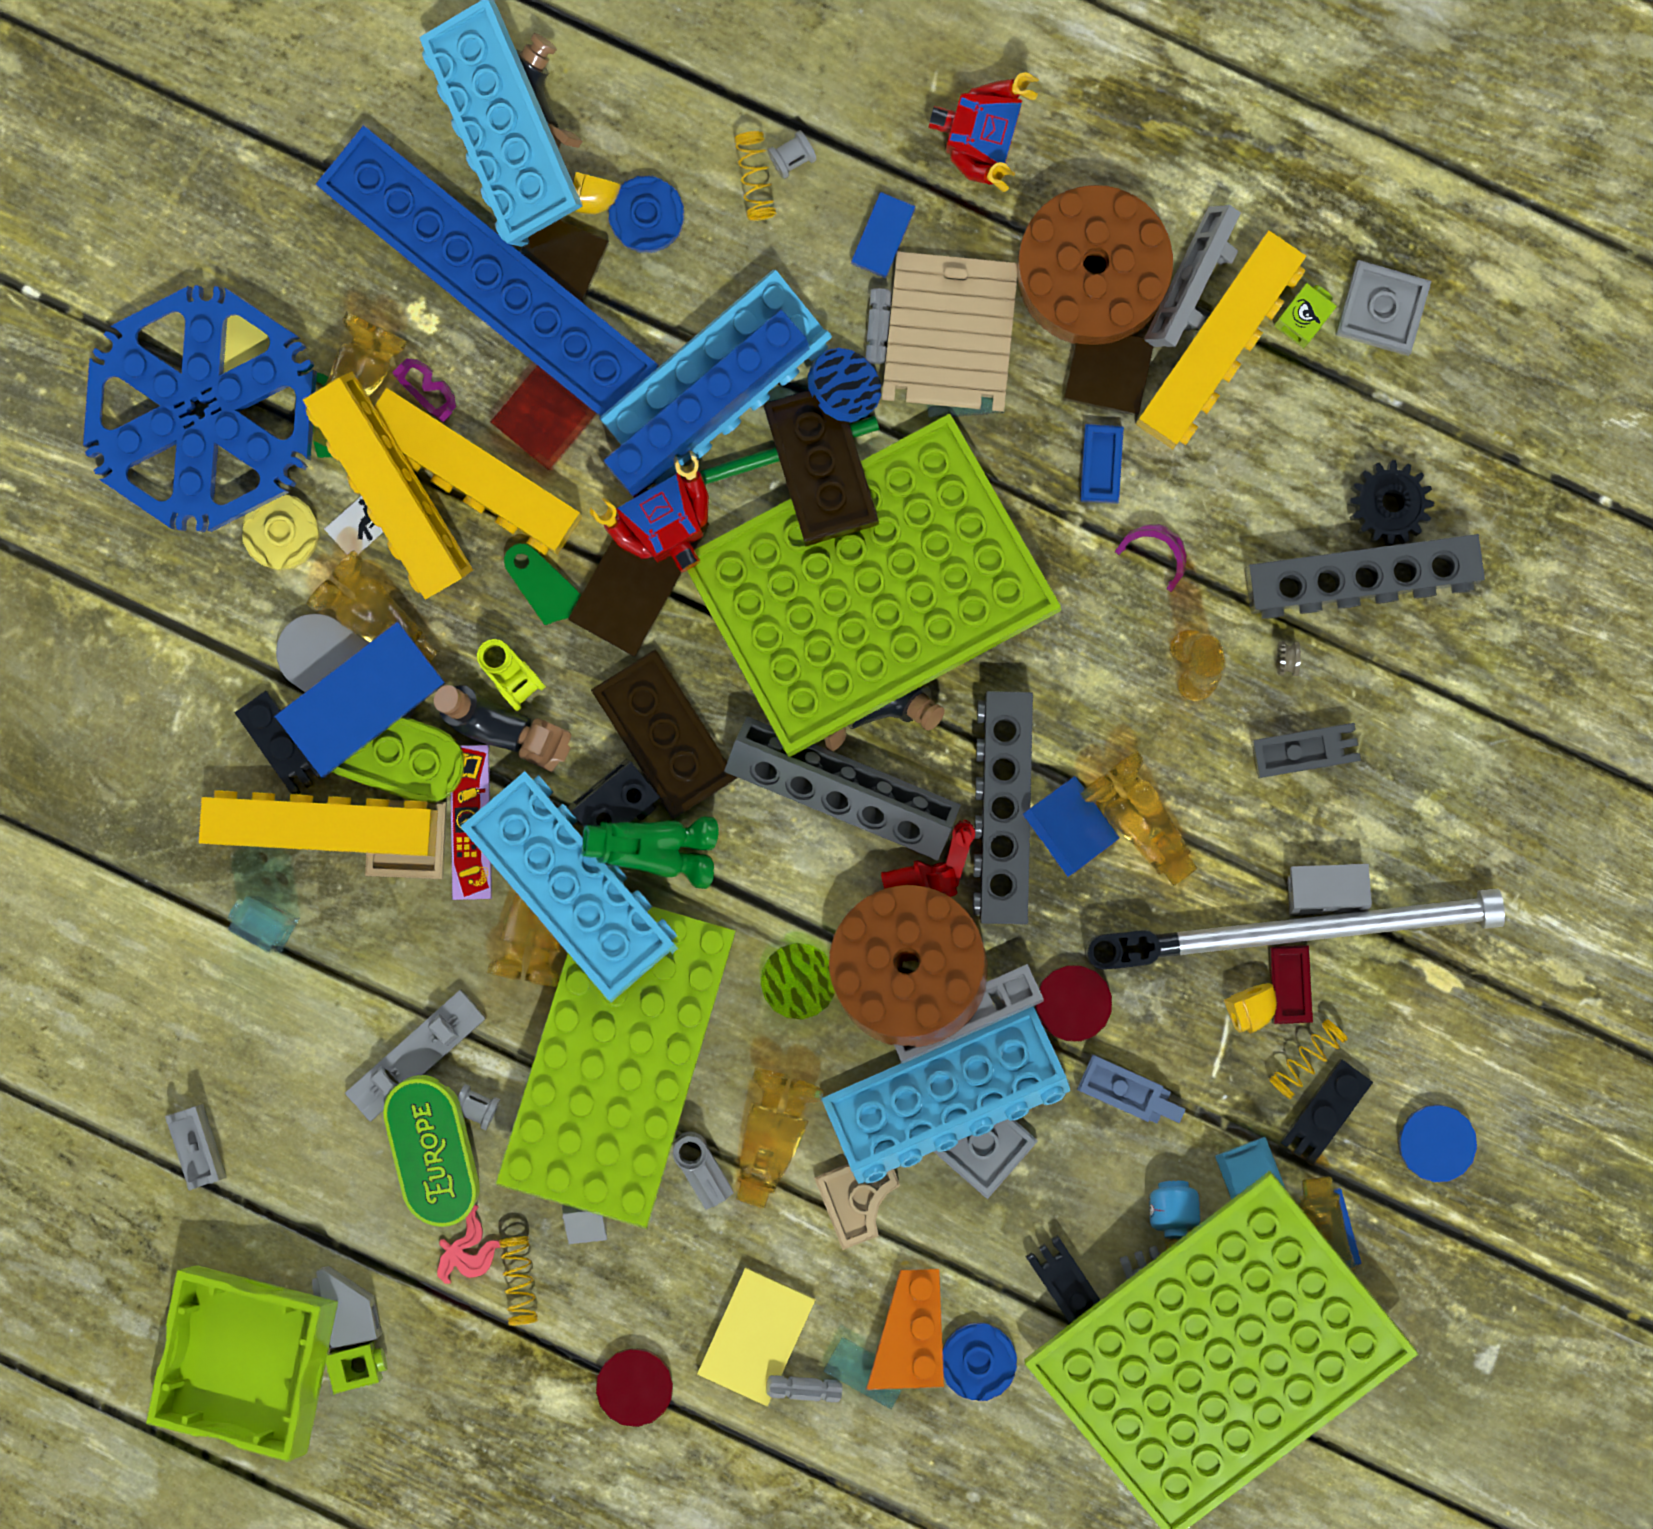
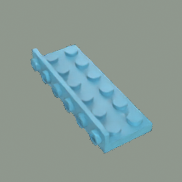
[419,0,583,247]
[599,269,832,485]
[460,771,678,1002]
[821,1006,1070,1184]

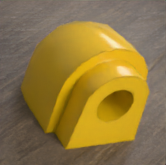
[572,172,622,215]
[1224,983,1277,1034]

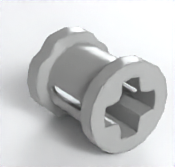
[767,130,817,179]
[458,1084,500,1131]

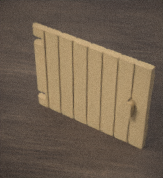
[882,252,1017,412]

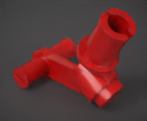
[881,819,975,897]

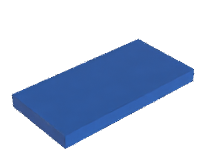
[275,622,446,778]

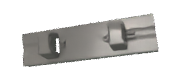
[1144,205,1241,347]
[894,964,1044,1064]
[345,990,487,1122]

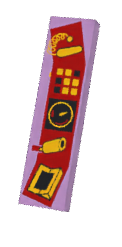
[451,745,492,900]

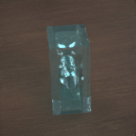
[228,896,300,953]

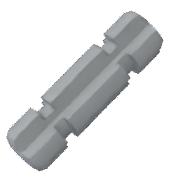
[866,288,891,364]
[766,1375,842,1402]

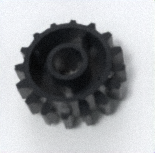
[1347,460,1435,546]

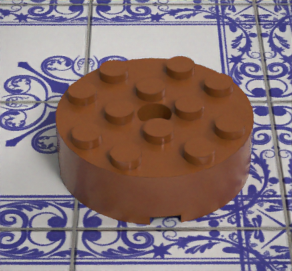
[1017,185,1173,345]
[829,885,988,1047]

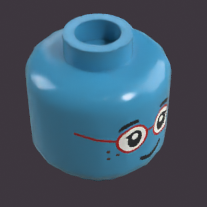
[1149,1181,1201,1239]

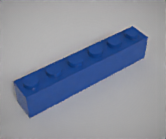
[604,309,810,498]

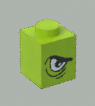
[1274,283,1337,349]

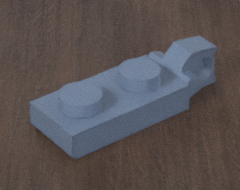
[1077,1054,1186,1124]

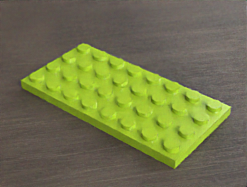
[496,906,736,1229]

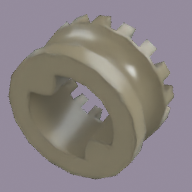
[1277,641,1301,676]

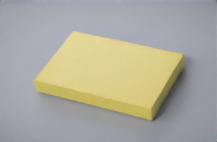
[697,1267,816,1407]

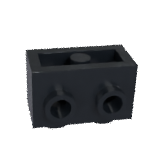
[567,758,660,828]

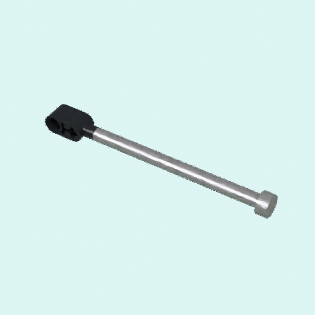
[1085,888,1505,970]

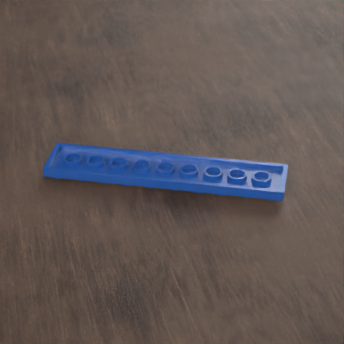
[316,125,659,417]

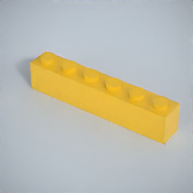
[1135,230,1306,450]
[303,371,473,600]
[374,388,582,556]
[199,790,438,857]

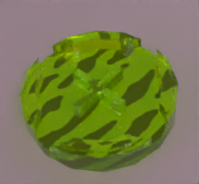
[760,943,835,1020]

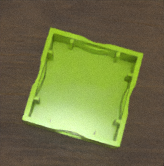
[146,1265,338,1462]

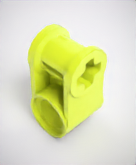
[477,639,546,712]

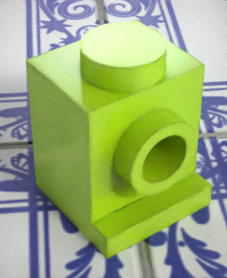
[326,1341,387,1395]

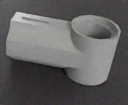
[673,1131,734,1210]

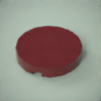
[1036,965,1112,1041]
[596,1348,673,1427]

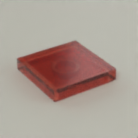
[490,365,598,472]

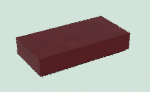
[1269,945,1313,1024]

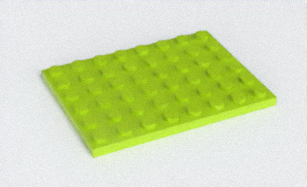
[687,414,1061,757]
[1024,1171,1418,1529]

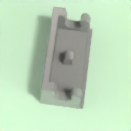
[1288,864,1372,916]
[165,1104,227,1191]

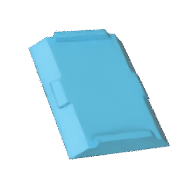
[1215,1137,1286,1200]

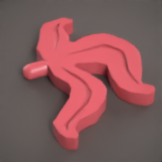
[437,1205,501,1284]

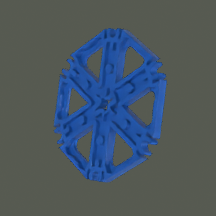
[83,285,317,532]

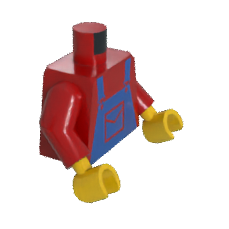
[928,72,1039,192]
[590,451,709,573]

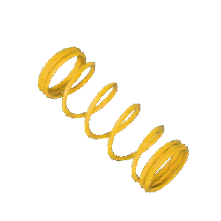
[734,131,776,220]
[1269,1019,1348,1099]
[499,1236,538,1326]

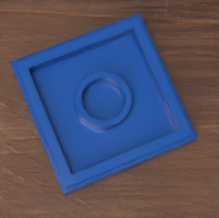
[1023,776,1120,877]

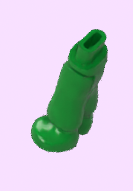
[582,816,719,889]

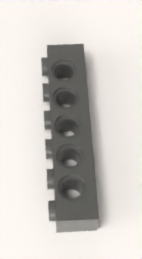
[1245,534,1485,619]
[973,691,1033,925]
[724,716,961,860]

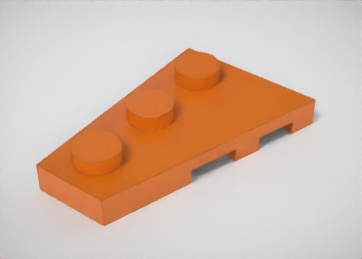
[865,1269,944,1390]

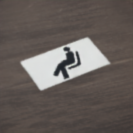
[324,496,383,560]

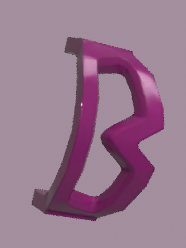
[392,358,456,422]
[1114,524,1187,592]

